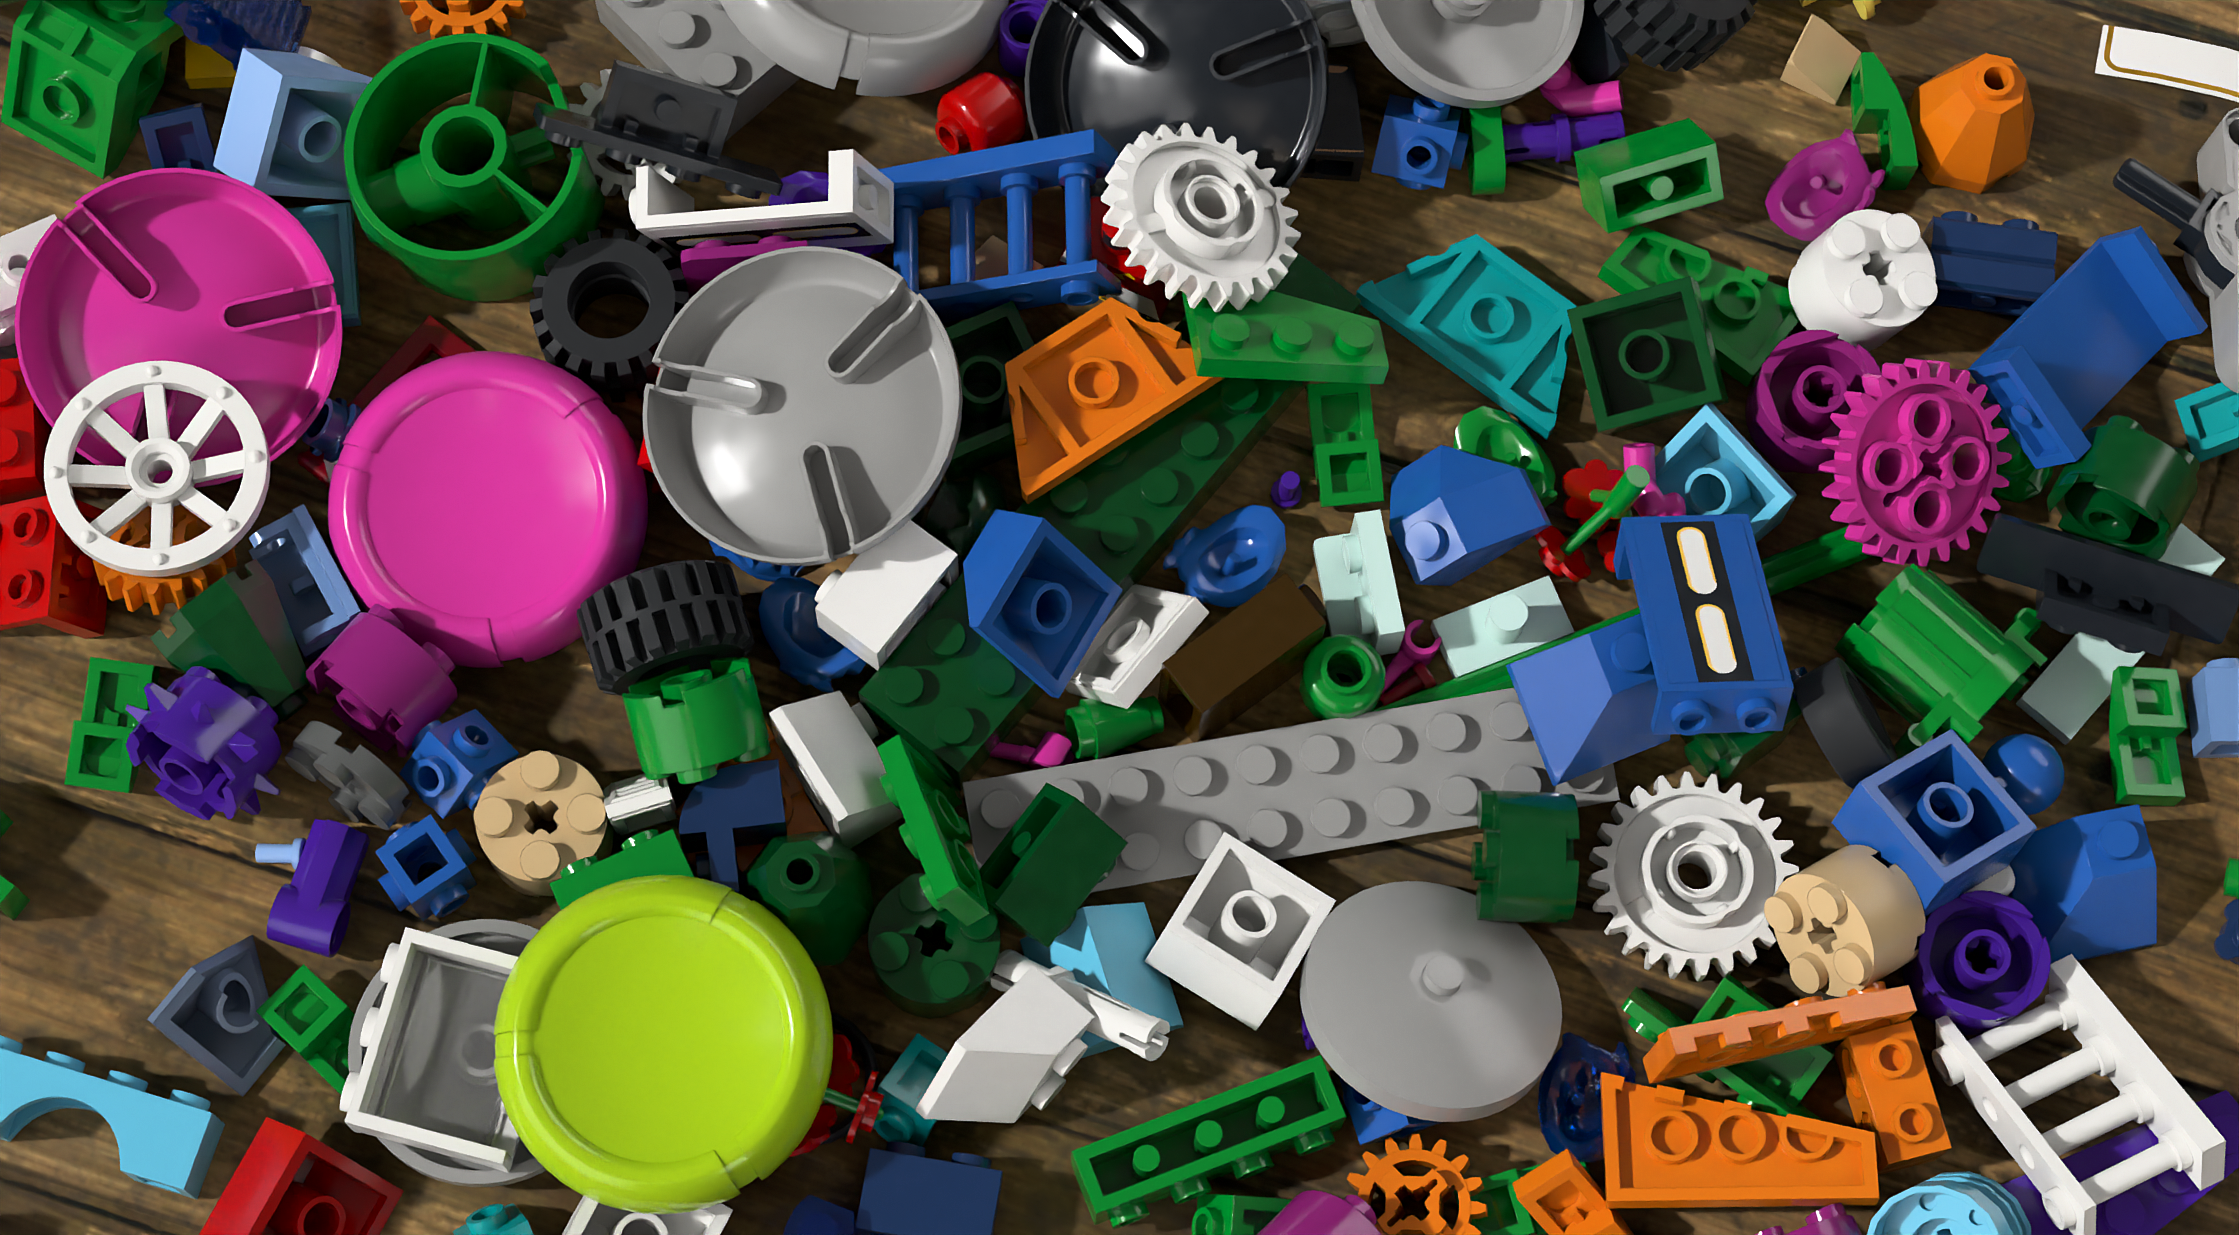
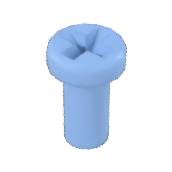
[255,838,307,870]

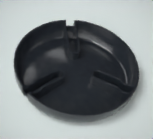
[1025,0,1330,198]

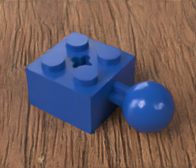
[1831,729,2064,916]

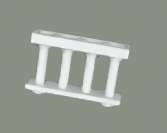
[1932,954,2226,1235]

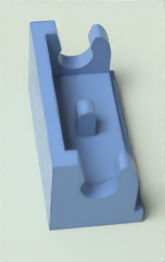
[249,504,361,662]

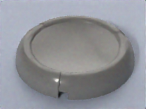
[720,0,1009,97]
[642,246,963,566]

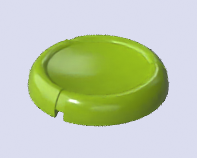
[494,875,833,1214]

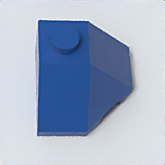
[1389,445,1552,586]

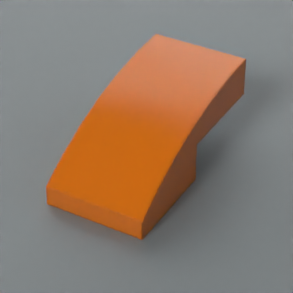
[1512,1148,1634,1235]

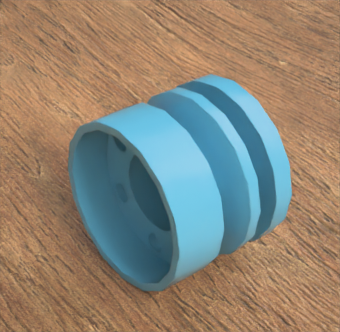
[1867,1171,2031,1235]

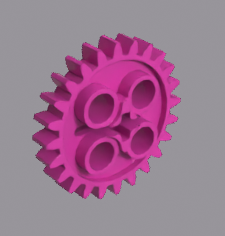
[1819,358,2012,567]

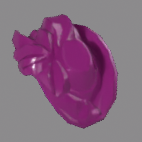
[1765,129,1885,241]

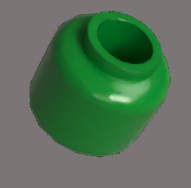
[1299,634,1386,720]

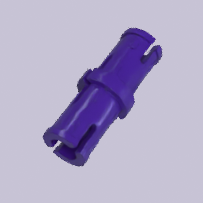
[1502,111,1625,164]

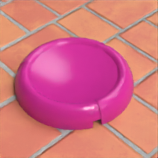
[14,168,342,488]
[328,351,648,668]

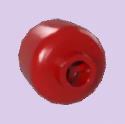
[935,72,1028,155]

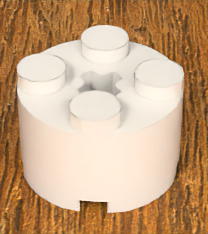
[1788,209,1938,351]

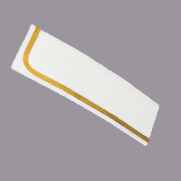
[2095,25,2239,103]

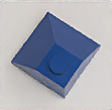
[963,509,1123,698]
[1506,614,1670,786]
[2009,804,2157,964]

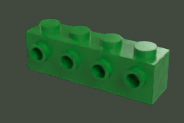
[1071,1055,1346,1229]

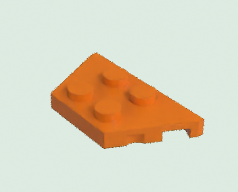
[1004,297,1225,504]

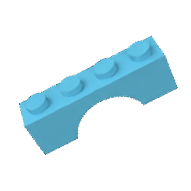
[0,1035,225,1200]

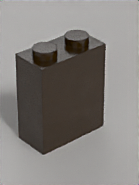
[1158,573,1326,743]

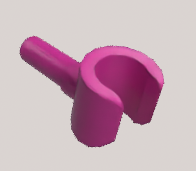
[1381,620,1441,696]
[990,731,1075,770]

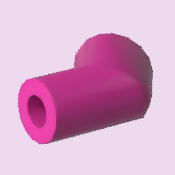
[1539,59,1624,117]
[1623,442,1686,517]

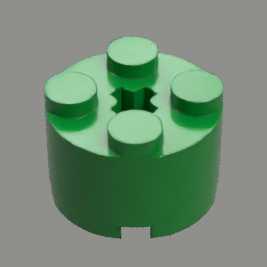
[622,657,771,784]

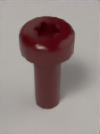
[1380,662,1437,706]

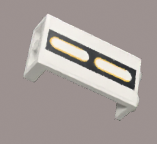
[629,149,894,258]

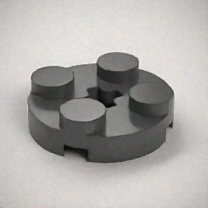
[285,721,413,830]

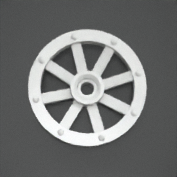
[44,361,270,577]

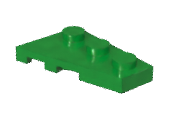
[877,734,989,927]

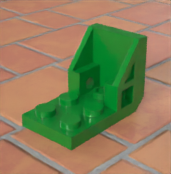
[1,0,230,179]

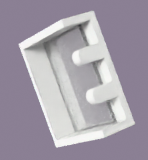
[340,927,520,1173]

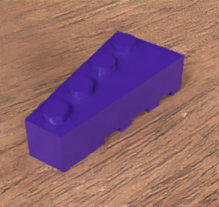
[2001,1090,2239,1235]

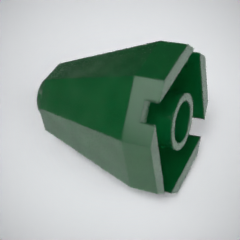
[150,559,311,725]
[738,831,874,967]

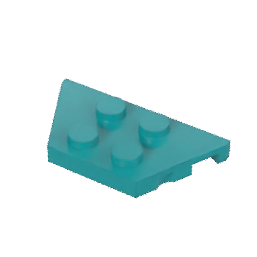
[1355,234,1576,440]

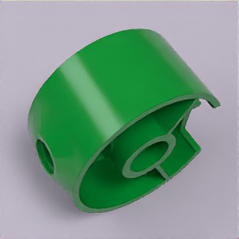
[344,33,606,302]

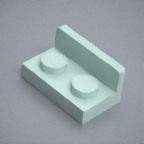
[1313,509,1405,655]

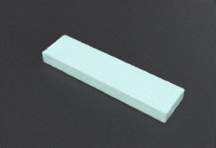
[2016,523,2225,745]

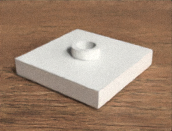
[1065,584,1209,709]

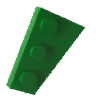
[1597,225,1800,387]
[1182,290,1389,384]

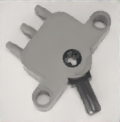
[2112,108,2239,393]

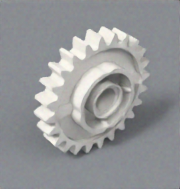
[1101,123,1301,312]
[1587,772,1799,981]

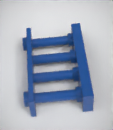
[878,129,1121,323]

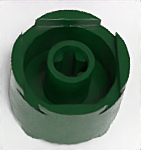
[2047,415,2200,560]
[1471,790,1579,923]
[868,873,1001,1019]

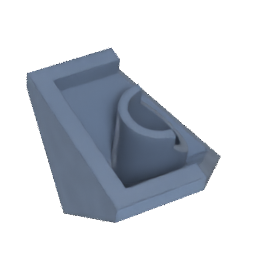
[147,935,286,1097]

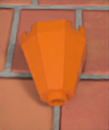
[1907,53,2035,194]

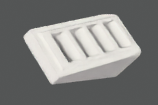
[603,773,677,836]

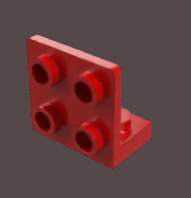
[0,495,108,639]

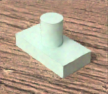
[1430,575,1574,679]

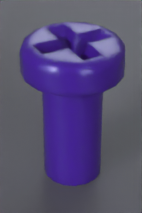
[1270,471,1302,509]

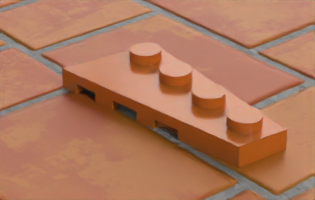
[1642,981,1917,1084]
[1600,1072,1879,1209]

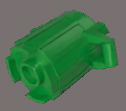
[1834,563,2047,759]

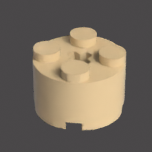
[474,750,614,897]
[1764,845,1926,997]

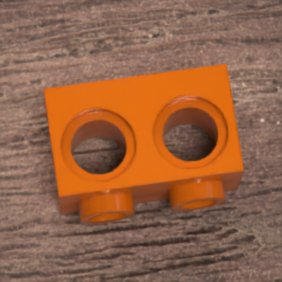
[1834,1020,1952,1175]

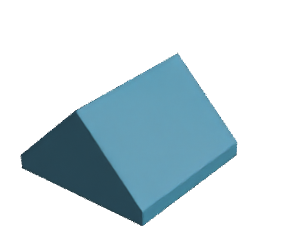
[1655,403,1797,543]
[1020,902,1184,1059]

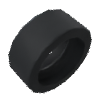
[1793,657,1898,789]

